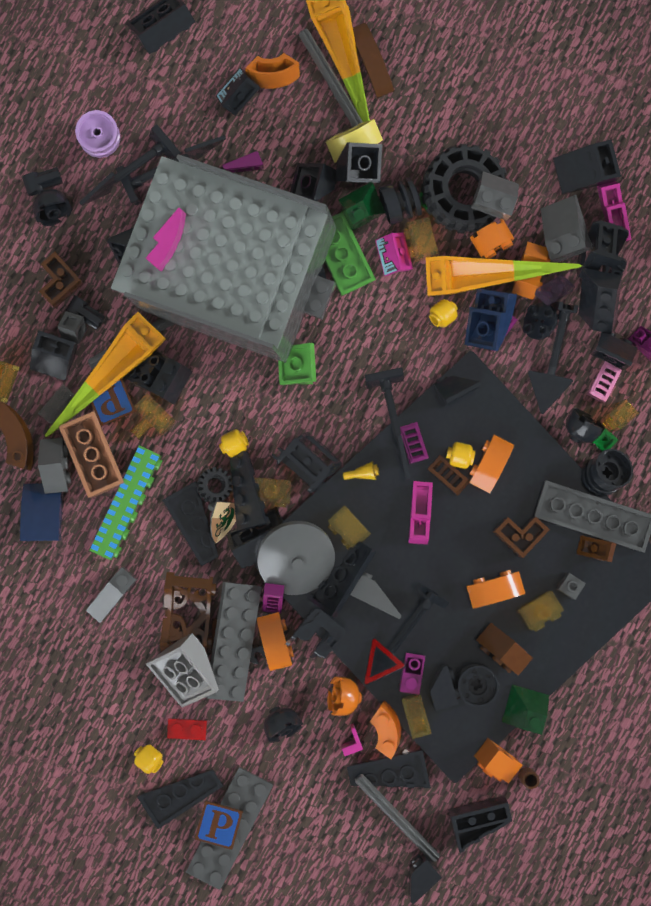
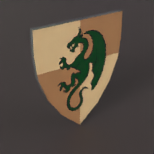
[208,501,236,544]

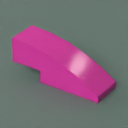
[597,181,632,241]
[146,208,186,272]
[408,481,433,545]

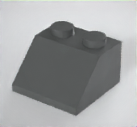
[471,171,519,221]

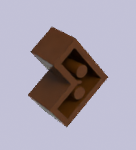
[39,252,84,309]
[492,516,550,558]
[476,623,533,676]

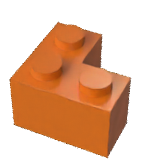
[474,738,522,784]

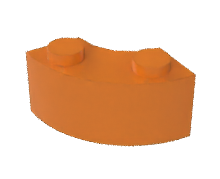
[245,53,300,89]
[512,242,550,300]
[470,435,514,493]
[466,570,525,609]
[257,612,294,671]
[370,700,401,759]

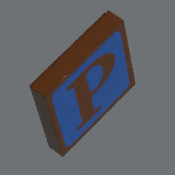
[91,378,137,427]
[195,800,243,850]

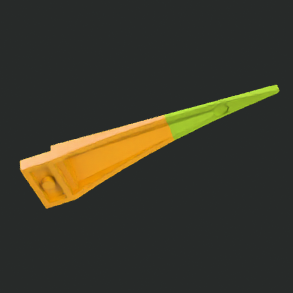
[306,0,370,122]
[425,256,582,296]
[45,312,166,437]

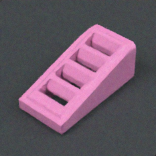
[587,361,622,403]

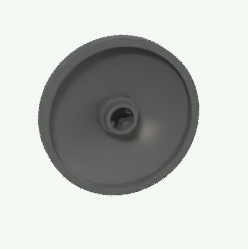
[257,521,335,595]

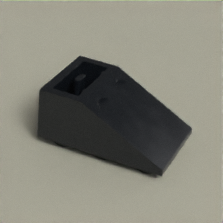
[553,139,621,195]
[123,351,193,405]

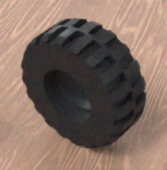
[421,144,508,233]

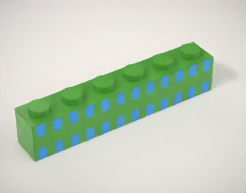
[89,445,163,560]

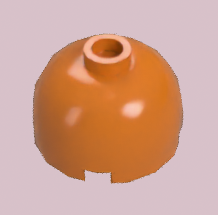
[327,677,362,716]

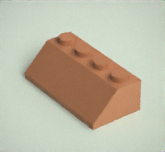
[59,411,124,498]

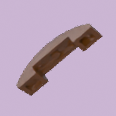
[353,22,394,98]

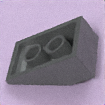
[541,195,593,262]

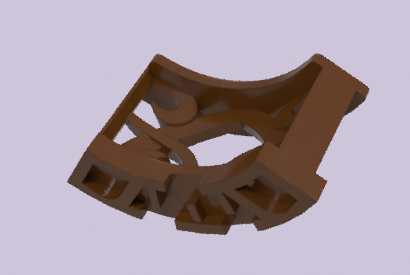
[0,401,35,471]
[160,572,217,654]

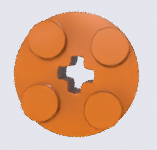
[470,219,515,259]

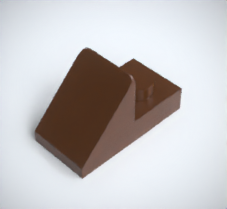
[576,536,616,562]

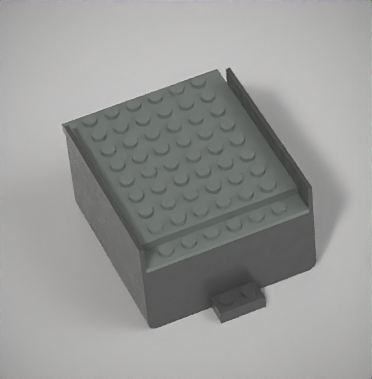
[111,154,336,363]

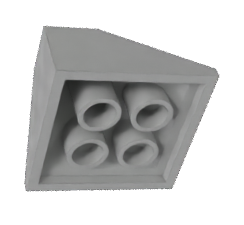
[146,633,219,708]

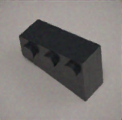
[448,795,512,853]

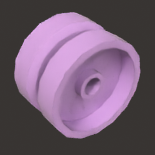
[75,110,121,158]

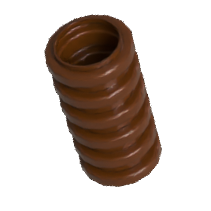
[518,767,540,789]

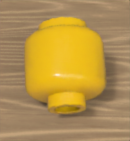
[429,299,458,328]
[219,429,249,457]
[446,442,475,469]
[134,745,163,774]

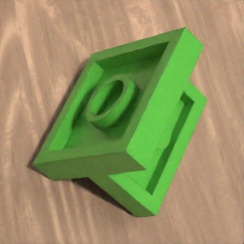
[278,343,316,385]

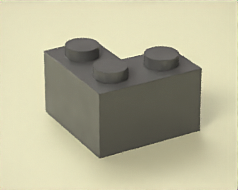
[38,437,72,494]

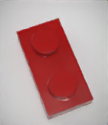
[167,718,207,740]

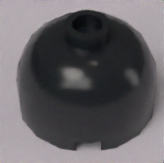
[32,189,72,226]
[566,408,605,444]
[264,706,303,743]

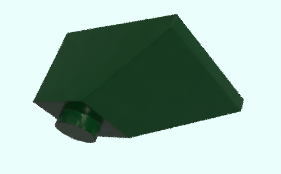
[338,181,385,231]
[502,684,550,735]

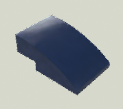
[464,289,517,351]
[20,483,62,541]

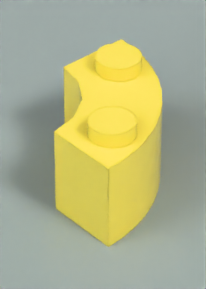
[326,119,383,163]

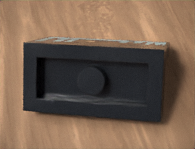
[216,68,260,116]

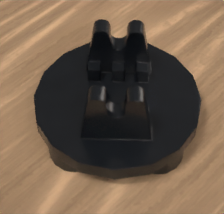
[522,303,558,340]

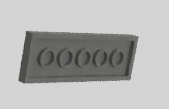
[533,480,651,553]
[206,582,262,702]
[186,767,273,890]

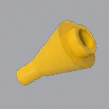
[343,461,379,480]

